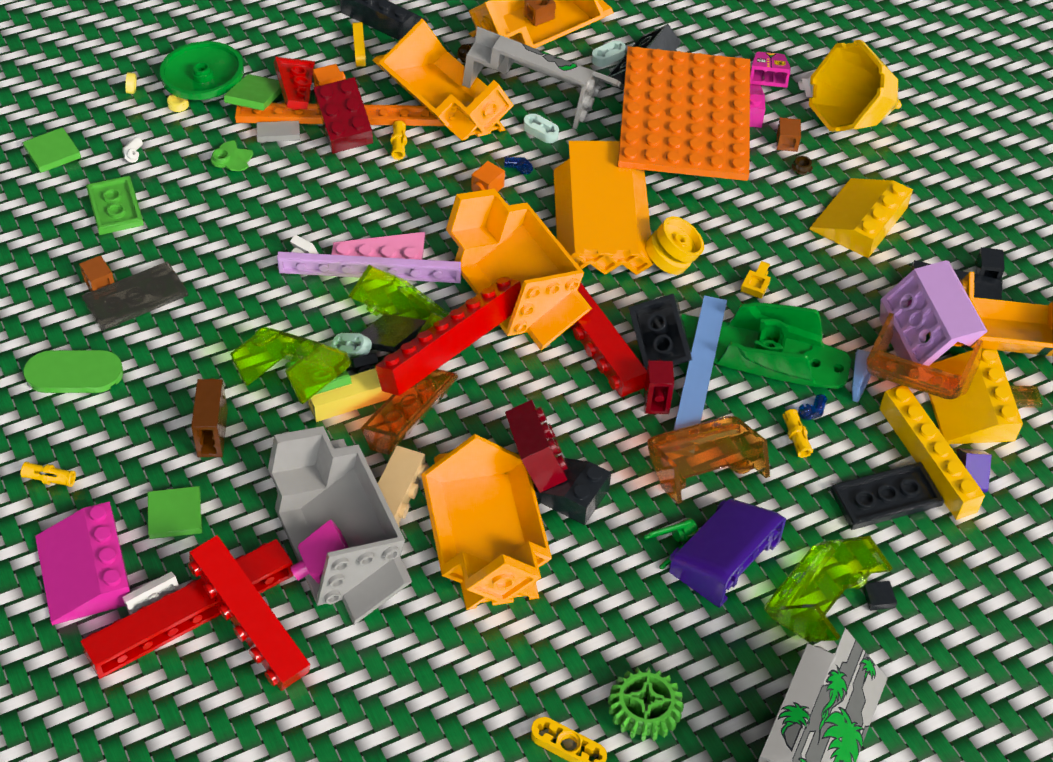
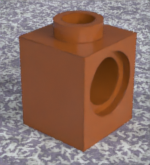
[524,0,556,26]
[777,118,801,152]
[79,255,116,297]

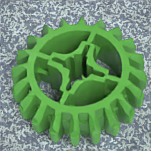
[608,667,684,742]

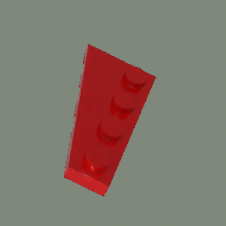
[274,57,315,110]

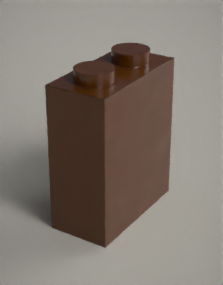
[191,379,228,457]

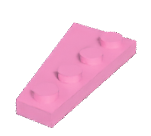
[331,232,425,260]

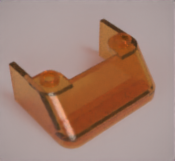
[867,313,983,399]
[647,416,770,504]

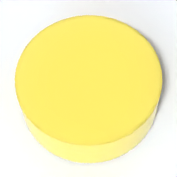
[126,72,137,94]
[167,94,189,112]

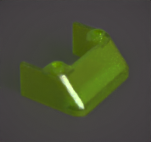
[349,265,450,338]
[230,327,351,404]
[764,536,893,642]

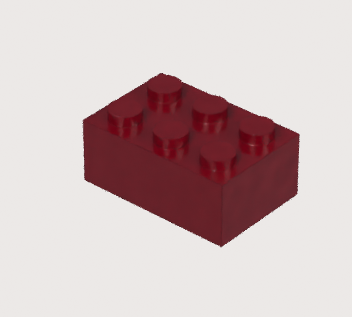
[314,77,373,154]
[505,399,568,493]

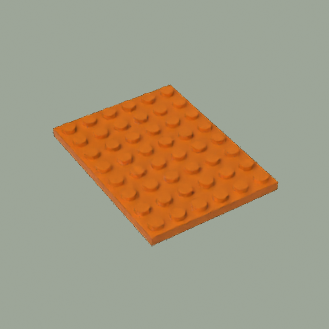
[618,46,750,181]

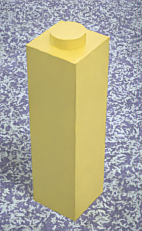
[307,368,398,422]

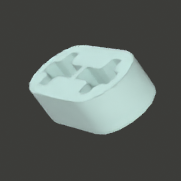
[592,41,626,67]
[523,114,559,143]
[331,333,372,358]

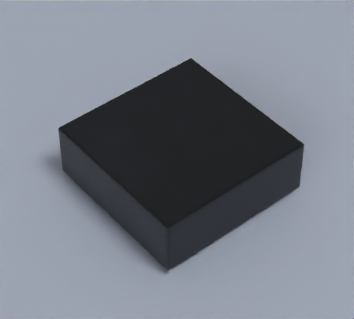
[863,581,897,611]

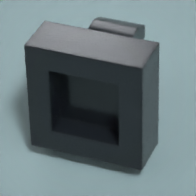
[350,353,378,373]

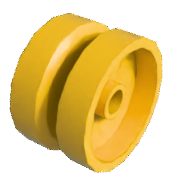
[646,216,704,275]

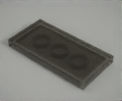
[82,261,188,331]

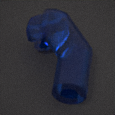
[504,157,533,175]
[798,394,827,421]

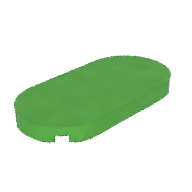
[24,350,123,393]

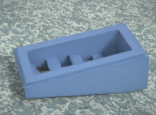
[852,349,875,402]

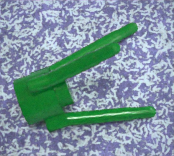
[644,518,698,569]

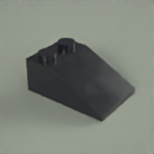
[628,294,692,370]
[531,458,611,525]

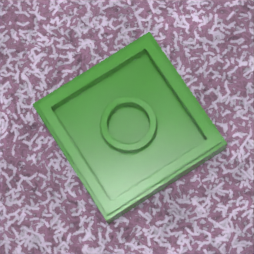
[22,127,81,173]
[148,486,202,539]

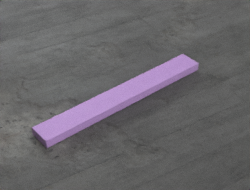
[277,252,461,283]

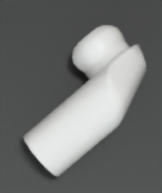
[122,137,143,163]

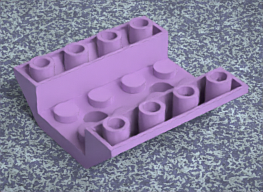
[879,260,987,390]

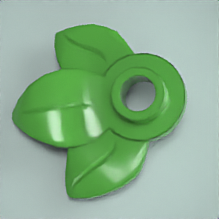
[211,140,253,171]

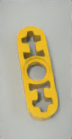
[352,22,366,67]
[531,717,607,762]

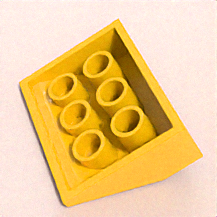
[810,178,913,258]
[925,349,1023,444]

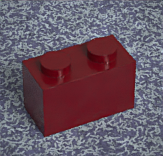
[644,360,674,414]

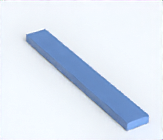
[669,296,727,458]

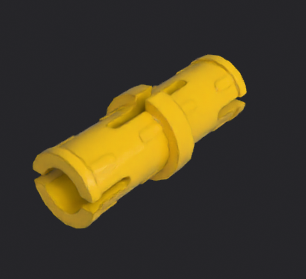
[390,121,407,160]
[782,409,813,458]
[21,462,76,487]

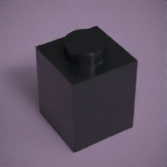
[975,247,1005,280]

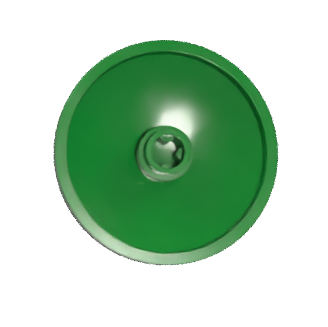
[160,41,244,100]

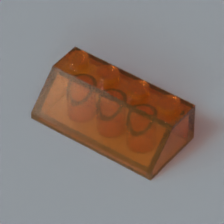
[361,369,458,455]

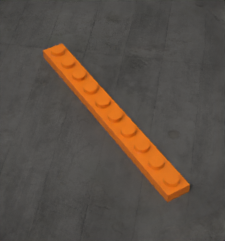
[235,103,445,126]

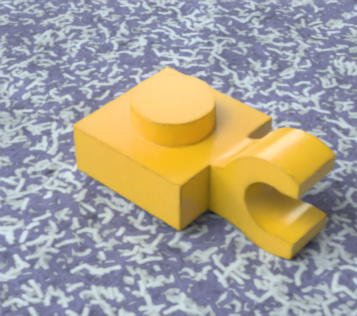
[741,261,771,299]

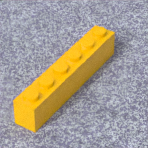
[879,384,985,520]

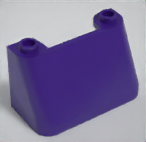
[669,498,786,608]

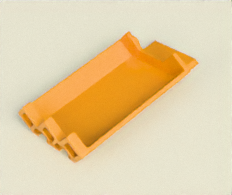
[554,141,654,275]

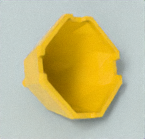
[809,40,902,132]

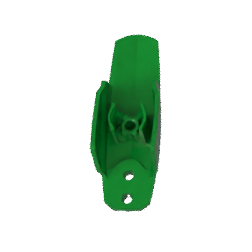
[682,302,852,389]

